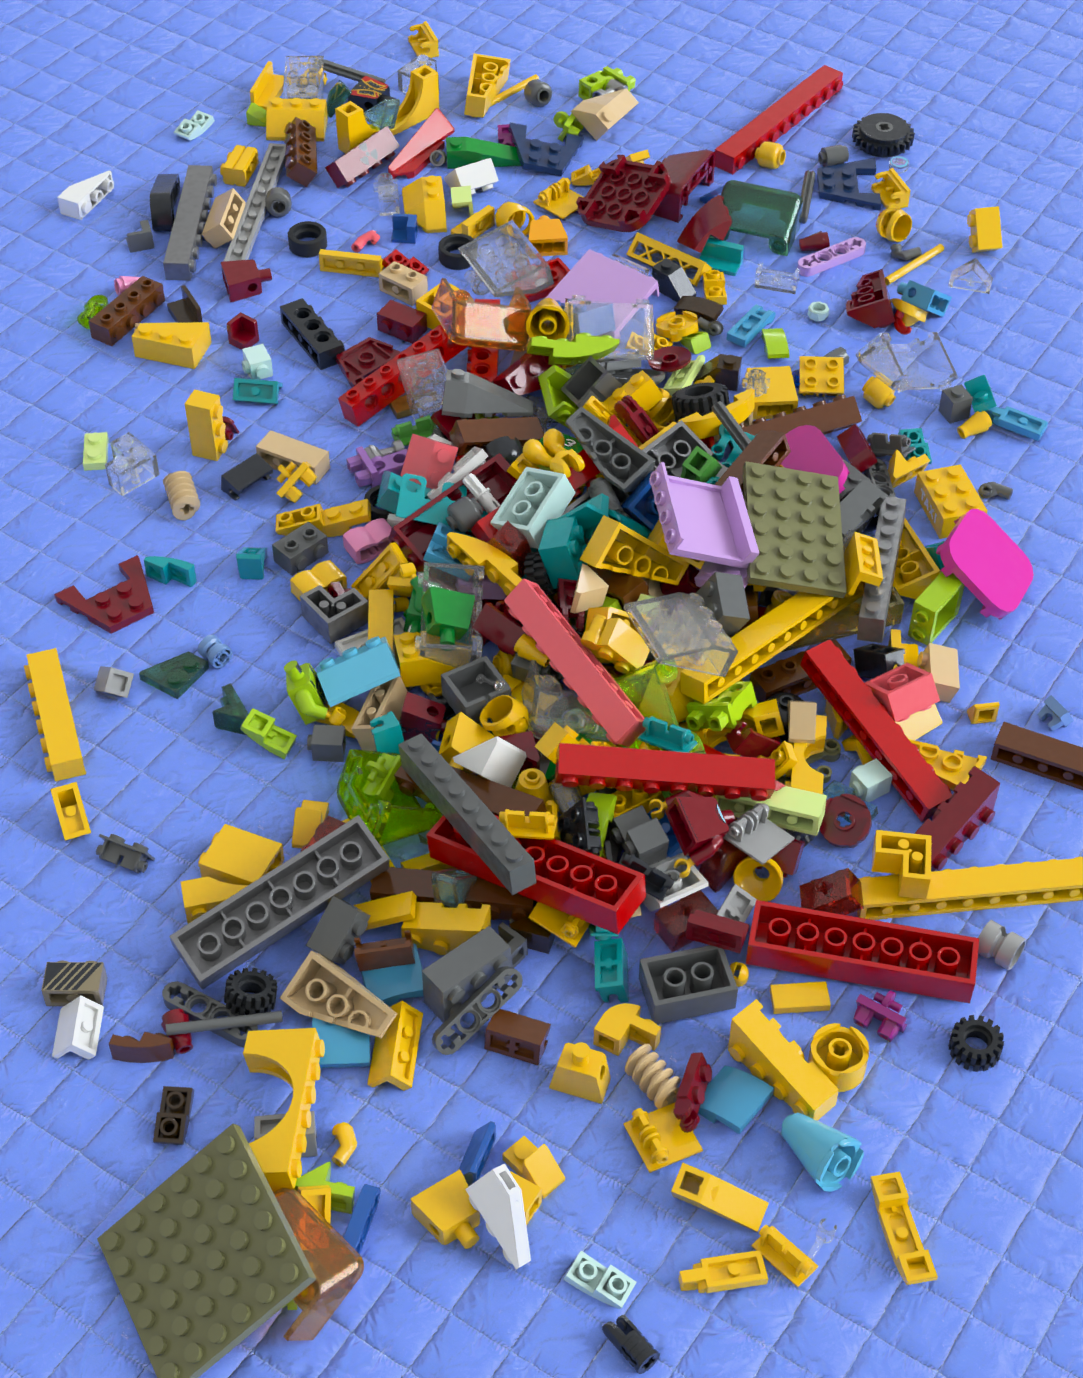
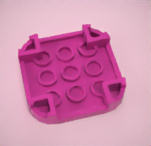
[781,425,850,494]
[936,509,1034,620]

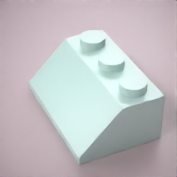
[490,467,576,549]

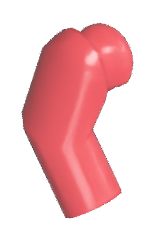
[351,230,380,253]

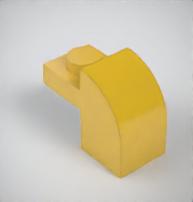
[593,1003,661,1056]

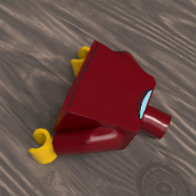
[649,790,735,878]

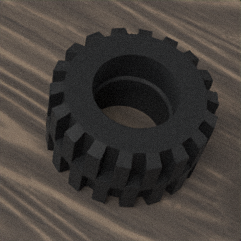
[671,383,730,423]

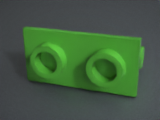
[391,415,437,446]

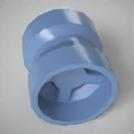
[198,634,232,669]

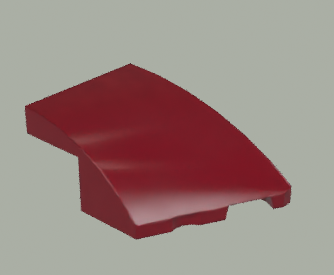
[677,195,732,253]

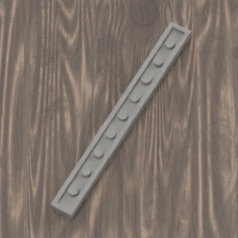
[224,143,286,261]

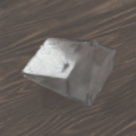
[283,56,324,99]
[397,349,447,424]

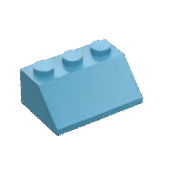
[316,636,401,707]

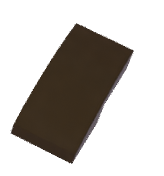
[674,296,724,322]
[153,1086,194,1145]

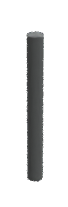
[165,1011,283,1036]

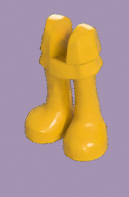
[523,428,585,478]

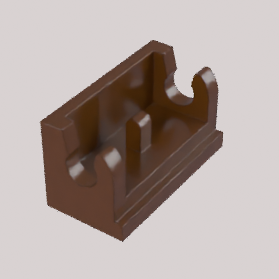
[354,930,415,972]
[484,1009,551,1065]

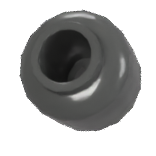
[524,79,552,107]
[265,187,292,217]
[446,496,483,533]

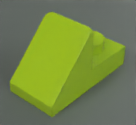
[292,1162,355,1214]

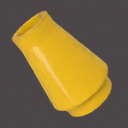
[957,411,992,439]
[514,634,551,668]

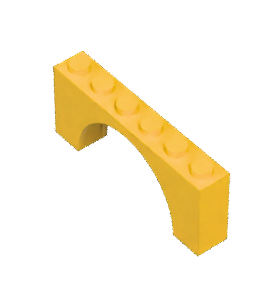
[335,64,439,153]
[243,1028,325,1192]

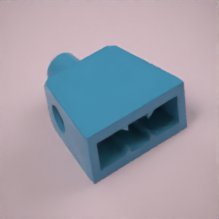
[897,280,952,317]

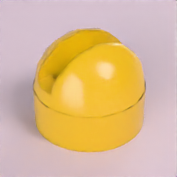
[730,962,749,987]

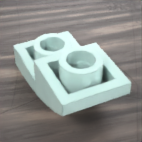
[174,110,215,141]
[563,1251,637,1309]

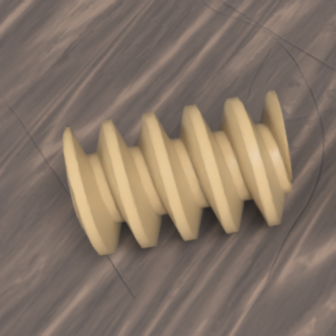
[163,471,200,520]
[625,1043,681,1109]

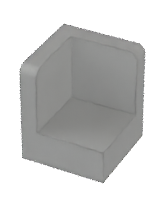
[94,666,134,698]

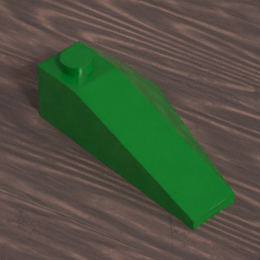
[446,137,521,169]

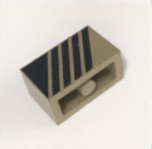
[41,960,108,1006]

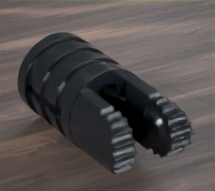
[602,1315,660,1374]

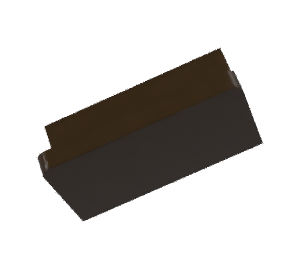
[167,285,203,323]

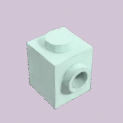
[242,344,273,380]
[849,758,893,804]

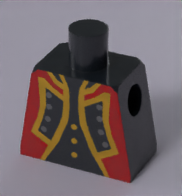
[347,76,396,115]

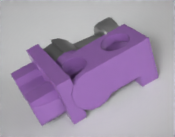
[346,439,407,488]

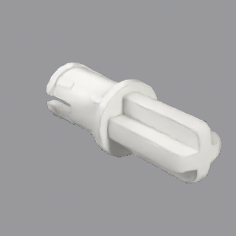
[463,473,501,514]

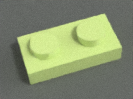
[83,432,109,471]

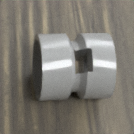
[978,920,1026,971]

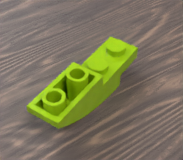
[527,332,620,365]

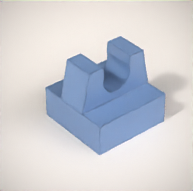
[1037,695,1074,731]

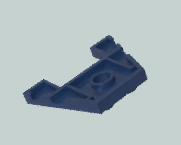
[508,122,584,176]
[817,158,881,211]

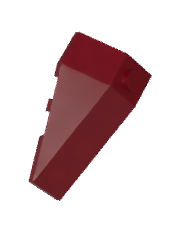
[846,269,895,328]

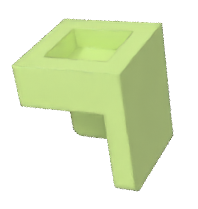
[451,185,474,216]

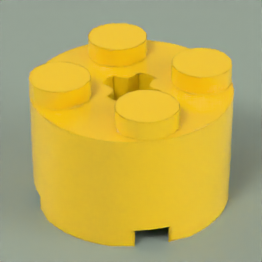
[807,1023,869,1092]

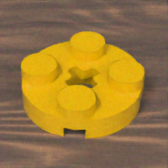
[655,311,699,342]

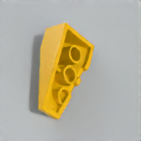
[892,518,941,599]

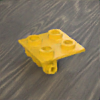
[533,178,583,219]
[798,356,844,397]
[528,902,590,948]
[623,1102,703,1173]

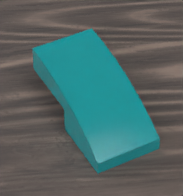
[144,556,197,587]

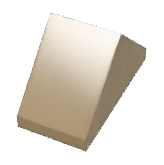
[570,564,609,613]
[787,701,817,744]

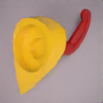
[890,298,928,335]

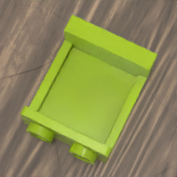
[538,364,579,429]

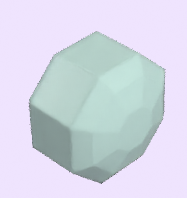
[807,301,829,321]

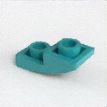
[898,428,932,464]

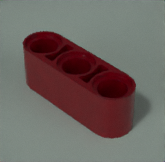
[836,424,878,473]

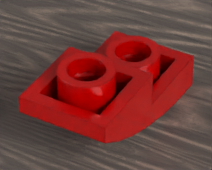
[382,249,429,275]

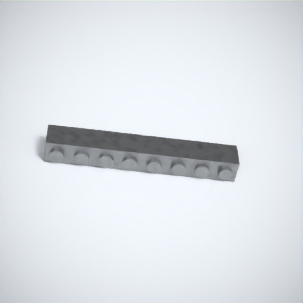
[163,165,217,281]
[857,497,906,643]

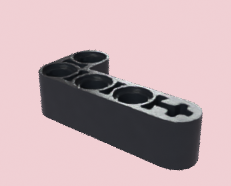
[150,174,180,231]

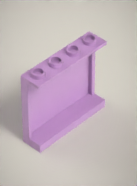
[546,249,660,339]
[649,462,759,569]

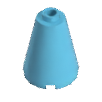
[781,1113,864,1192]

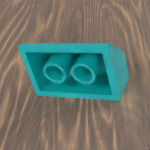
[376,471,431,514]

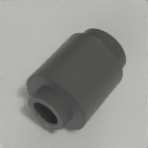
[818,145,849,167]

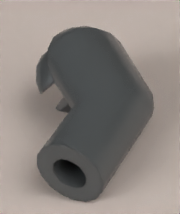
[890,244,922,261]

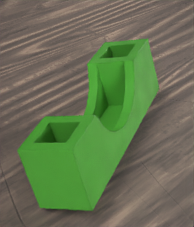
[680,446,722,483]

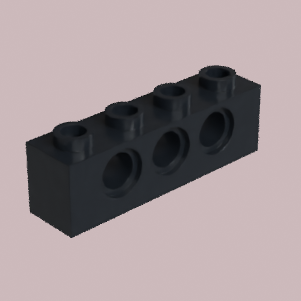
[280,298,345,370]

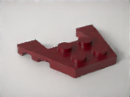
[336,337,404,387]
[54,555,154,634]

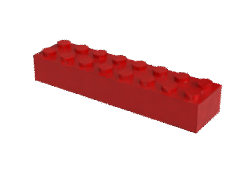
[426,815,646,934]
[746,900,979,1003]

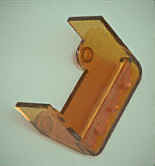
[432,278,531,351]
[273,1188,364,1341]

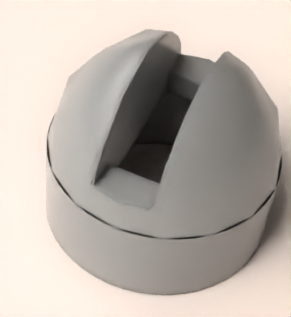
[430,150,447,166]

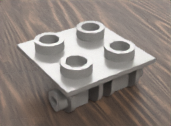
[723,803,795,865]

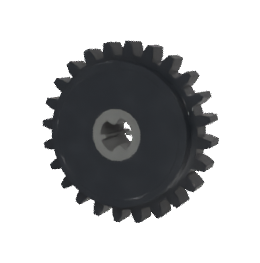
[852,113,915,157]

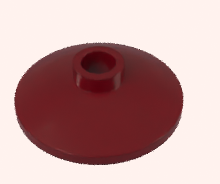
[648,346,692,372]

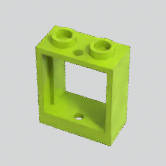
[908,572,965,645]

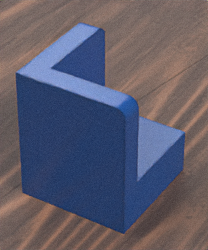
[391,214,418,244]

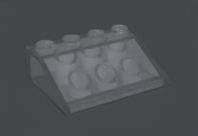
[458,220,554,297]
[623,592,738,677]

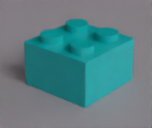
[538,516,587,589]

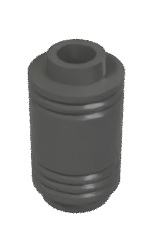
[587,477,623,514]

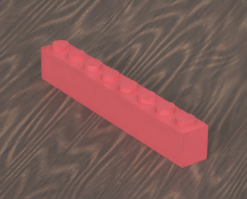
[504,578,646,747]

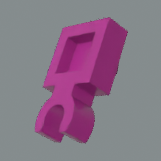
[498,124,516,147]

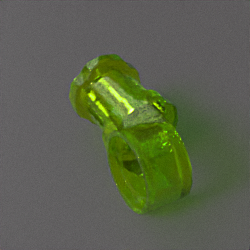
[77,295,109,329]

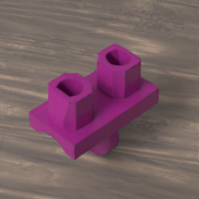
[853,990,907,1042]

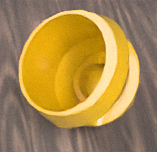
[495,201,535,237]
[876,208,912,242]
[647,388,675,427]
[480,695,530,737]

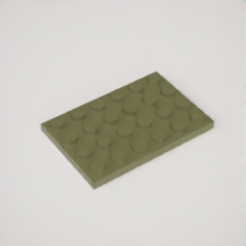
[743,461,847,598]

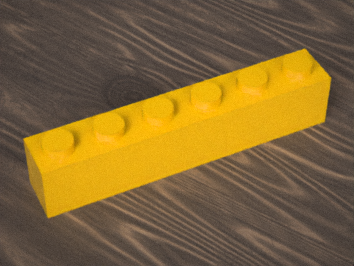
[24,648,86,782]

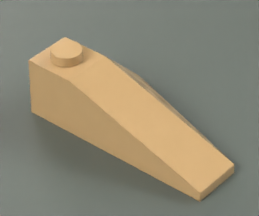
[571,88,639,141]
[280,951,397,1038]

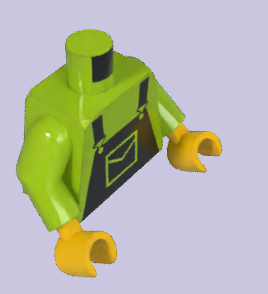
[284,660,347,726]

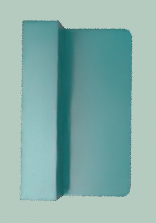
[699,238,744,276]
[233,378,283,404]
[559,493,609,531]

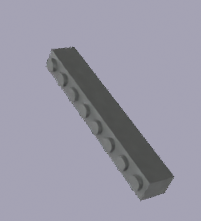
[398,733,536,895]

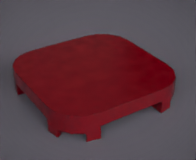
[576,155,671,232]

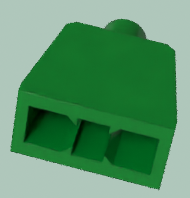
[421,586,475,649]

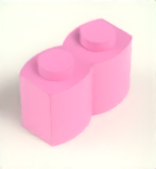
[343,518,392,564]

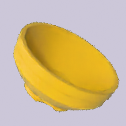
[733,856,783,902]

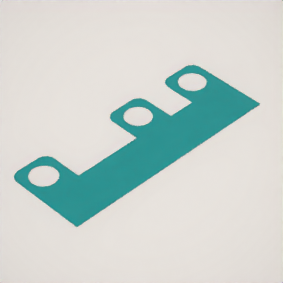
[396,473,514,541]

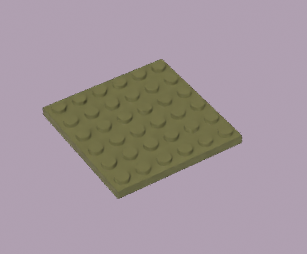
[97,1124,316,1378]

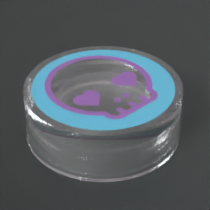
[889,156,909,173]

